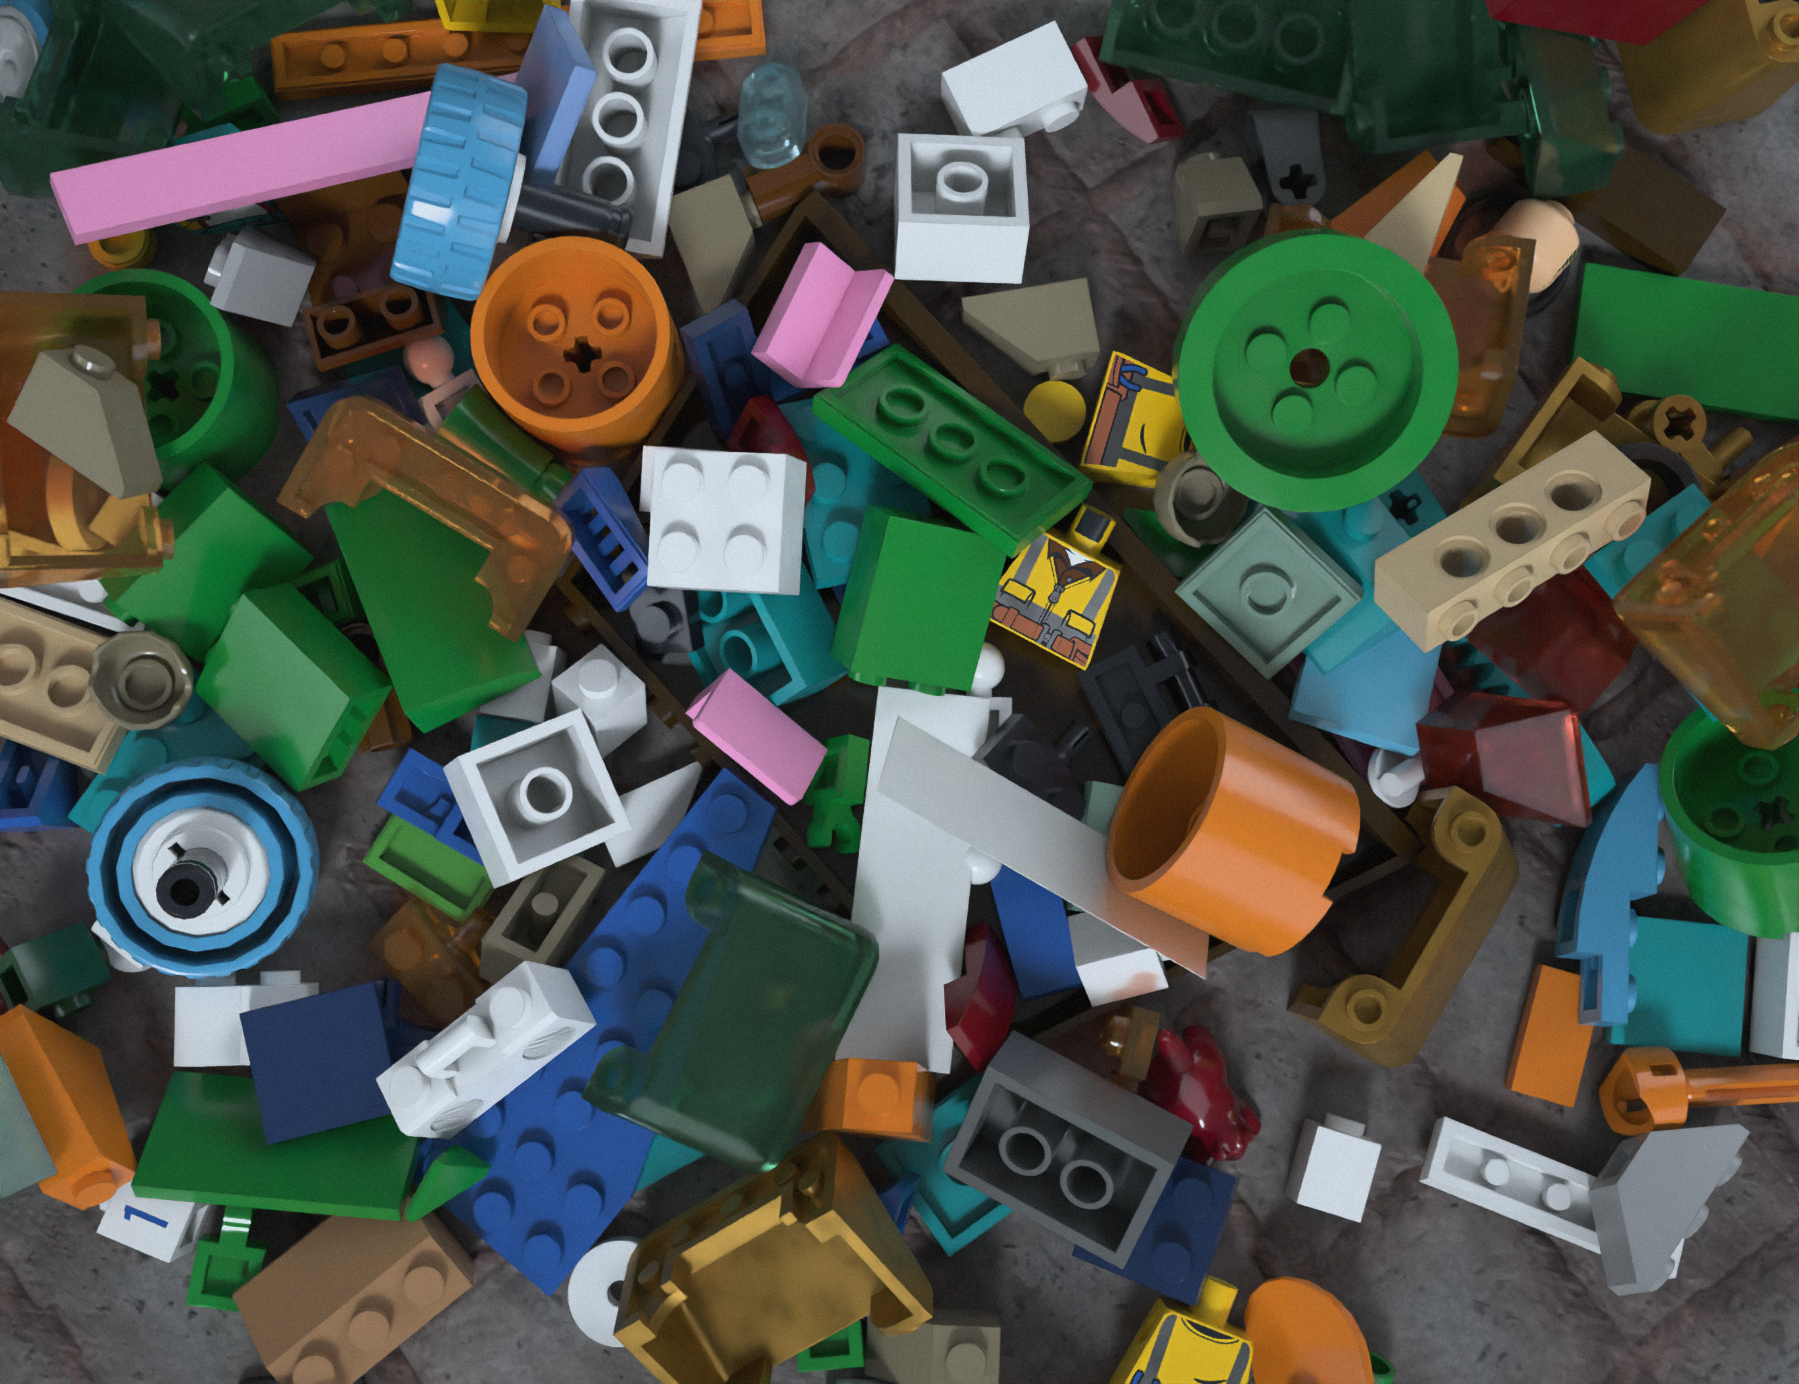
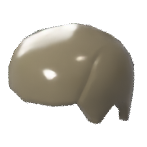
[1152,449,1249,548]
[88,631,194,730]

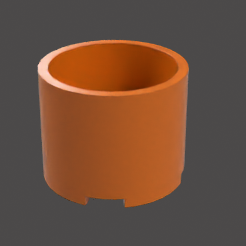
[470,236,687,465]
[1106,706,1360,957]

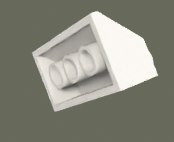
[534,0,703,259]

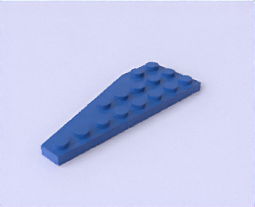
[413,766,779,1297]

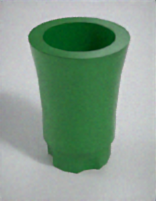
[421,383,573,523]

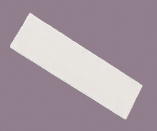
[835,686,991,1074]
[876,716,1209,980]

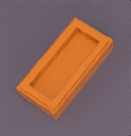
[1504,964,1594,1108]

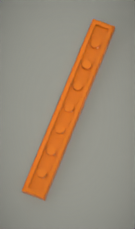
[270,0,767,101]

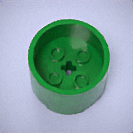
[34,268,281,494]
[1659,685,1799,939]

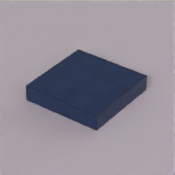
[239,980,394,1145]

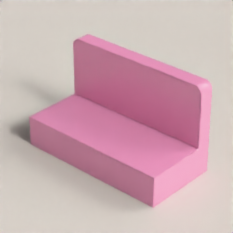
[751,242,894,388]
[686,668,828,805]

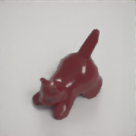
[1132,1025,1262,1166]

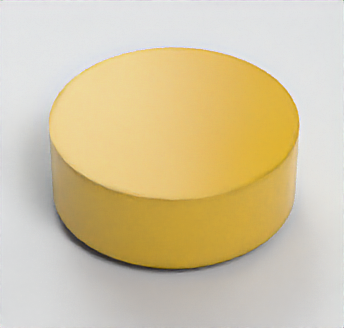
[88,228,157,272]
[1022,381,1086,447]

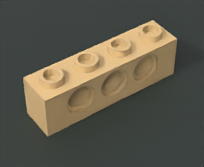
[1374,430,1651,653]

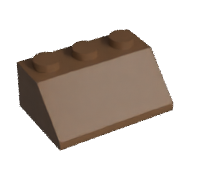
[232,1186,475,1384]

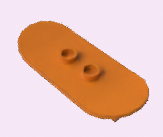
[1244,1276,1375,1384]

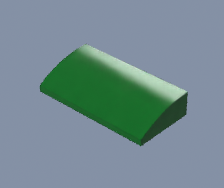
[324,470,542,734]

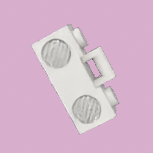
[376,960,597,1139]

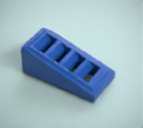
[545,466,649,612]

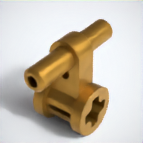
[1623,395,1753,485]

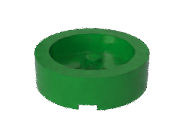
[1172,228,1459,513]

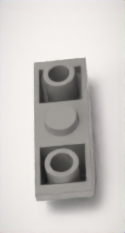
[204,223,317,327]
[1588,1124,1750,1296]

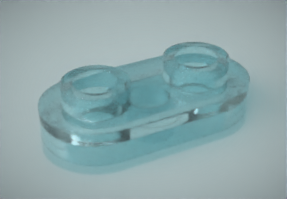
[737,63,807,169]

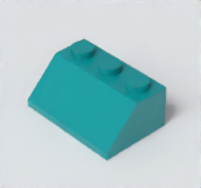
[1220,497,1411,677]
[687,560,849,711]

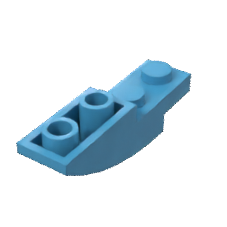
[1555,763,1666,1027]

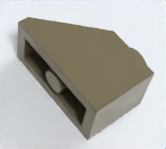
[1170,152,1263,257]
[668,174,762,315]
[960,277,1100,382]
[7,345,163,500]
[479,854,606,984]
[865,1308,1001,1384]

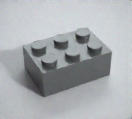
[942,1030,1194,1270]

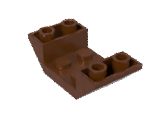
[274,169,448,372]

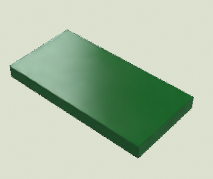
[1565,262,1799,426]
[811,342,1094,559]
[131,1071,424,1222]

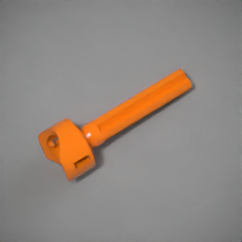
[1599,1046,1799,1136]

